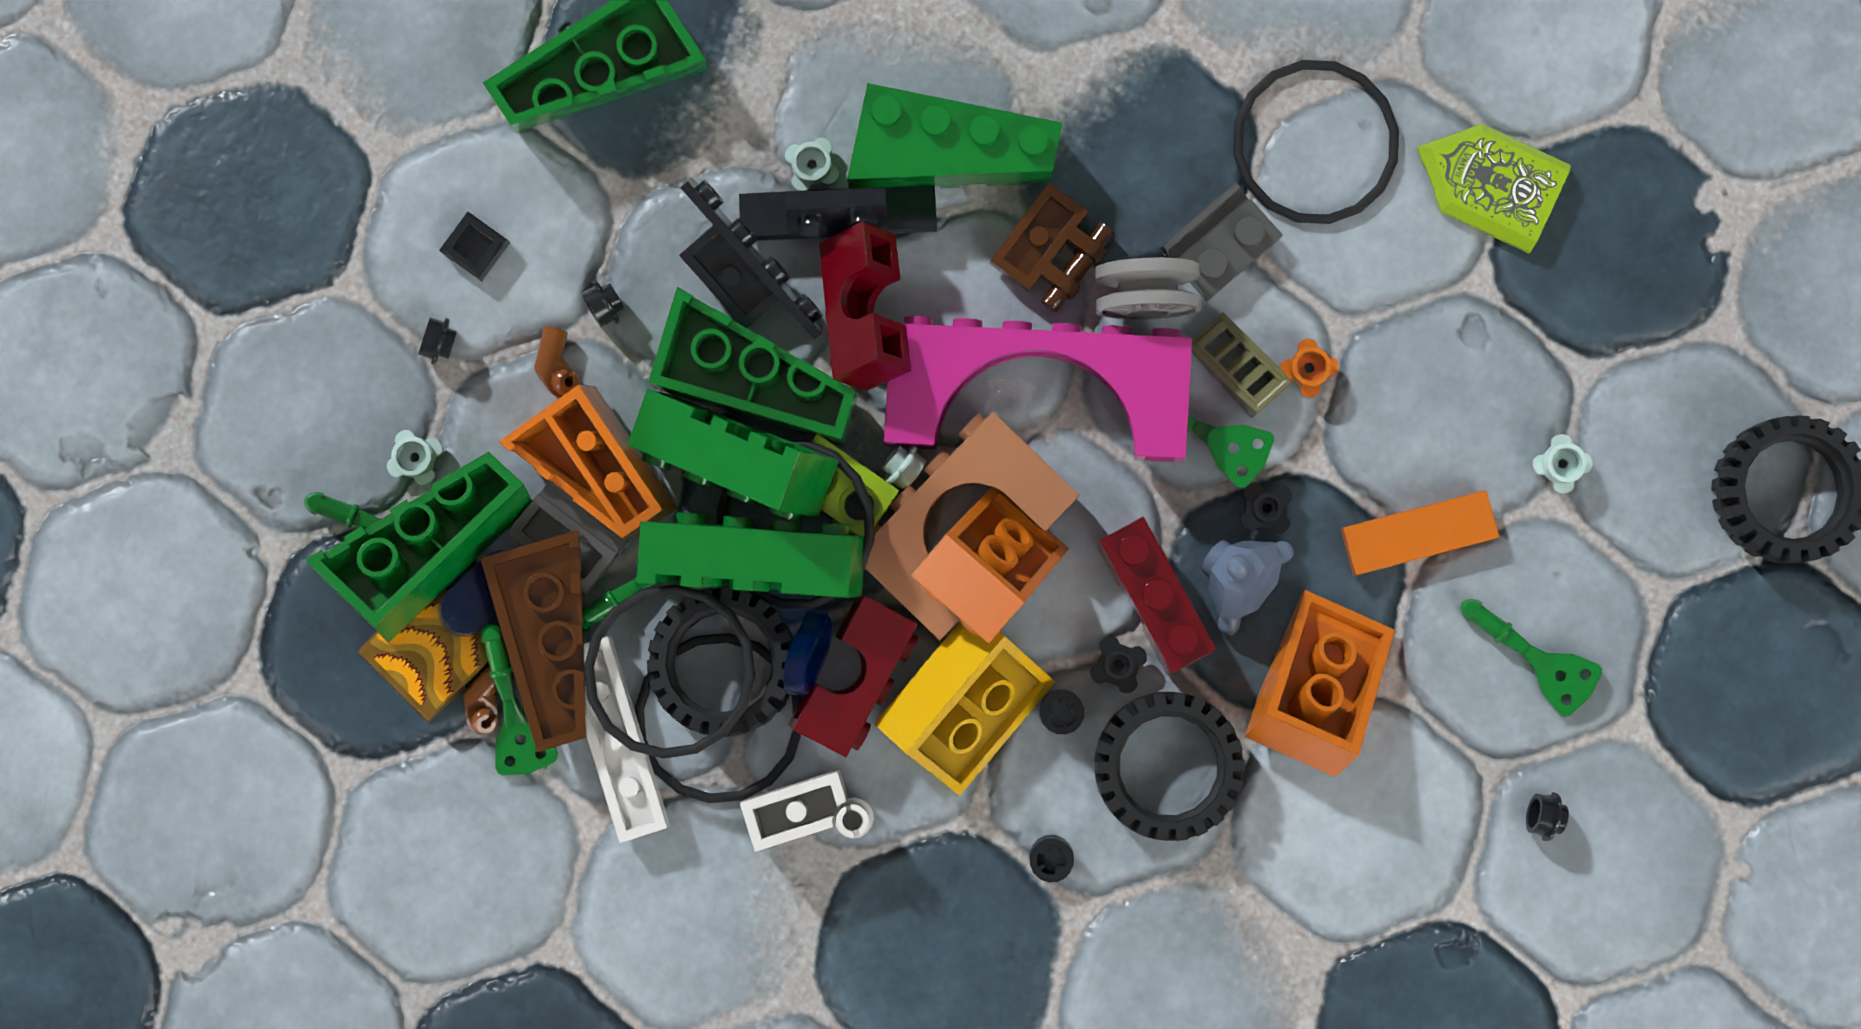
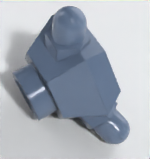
[1202,540,1294,636]

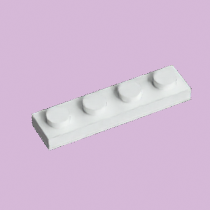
[584,636,670,843]

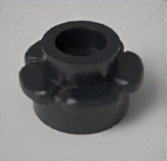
[581,280,624,327]
[418,317,457,365]
[1526,792,1569,841]

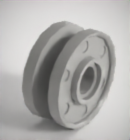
[1095,257,1201,319]

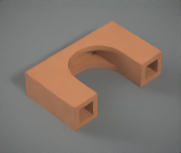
[865,412,1080,640]

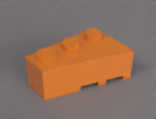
[499,385,677,538]

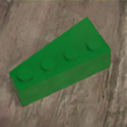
[483,0,707,133]
[847,83,1062,189]
[648,287,858,445]
[627,389,839,522]
[305,451,532,643]
[636,512,865,598]

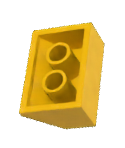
[874,622,1056,796]

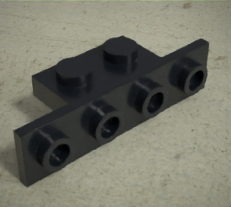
[679,176,823,340]
[739,185,937,241]

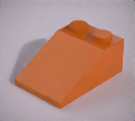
[911,487,1069,643]
[1245,590,1395,777]

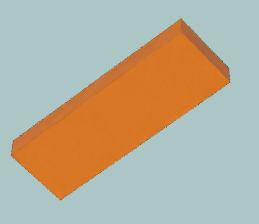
[1340,490,1500,576]

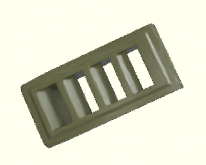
[1191,312,1292,418]

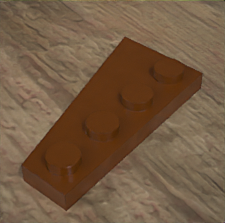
[480,530,587,752]

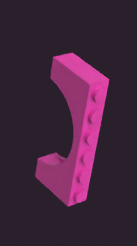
[884,316,1192,463]

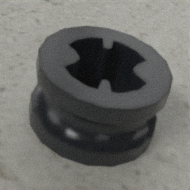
[1039,689,1084,735]
[1029,835,1074,882]

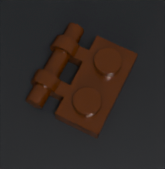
[989,182,1115,313]

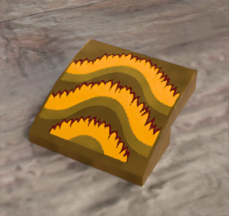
[358,588,489,723]

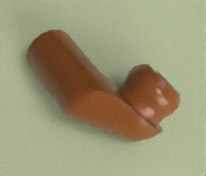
[534,326,580,398]
[463,664,499,735]

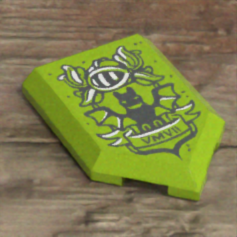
[1416,124,1571,254]

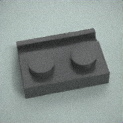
[1161,182,1283,302]
[508,480,632,594]

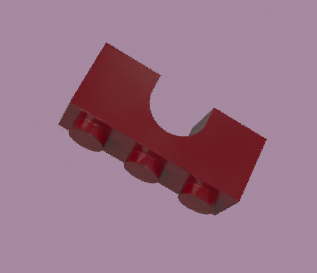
[819,221,911,391]
[1095,516,1217,674]
[788,595,918,758]

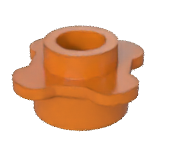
[1279,339,1339,398]

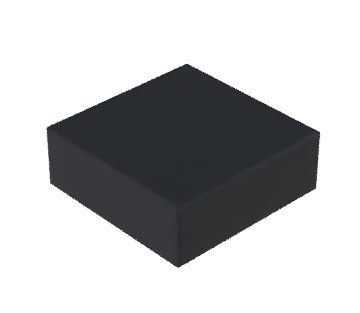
[439,212,511,282]

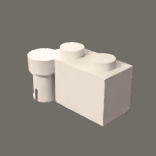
[740,769,874,852]

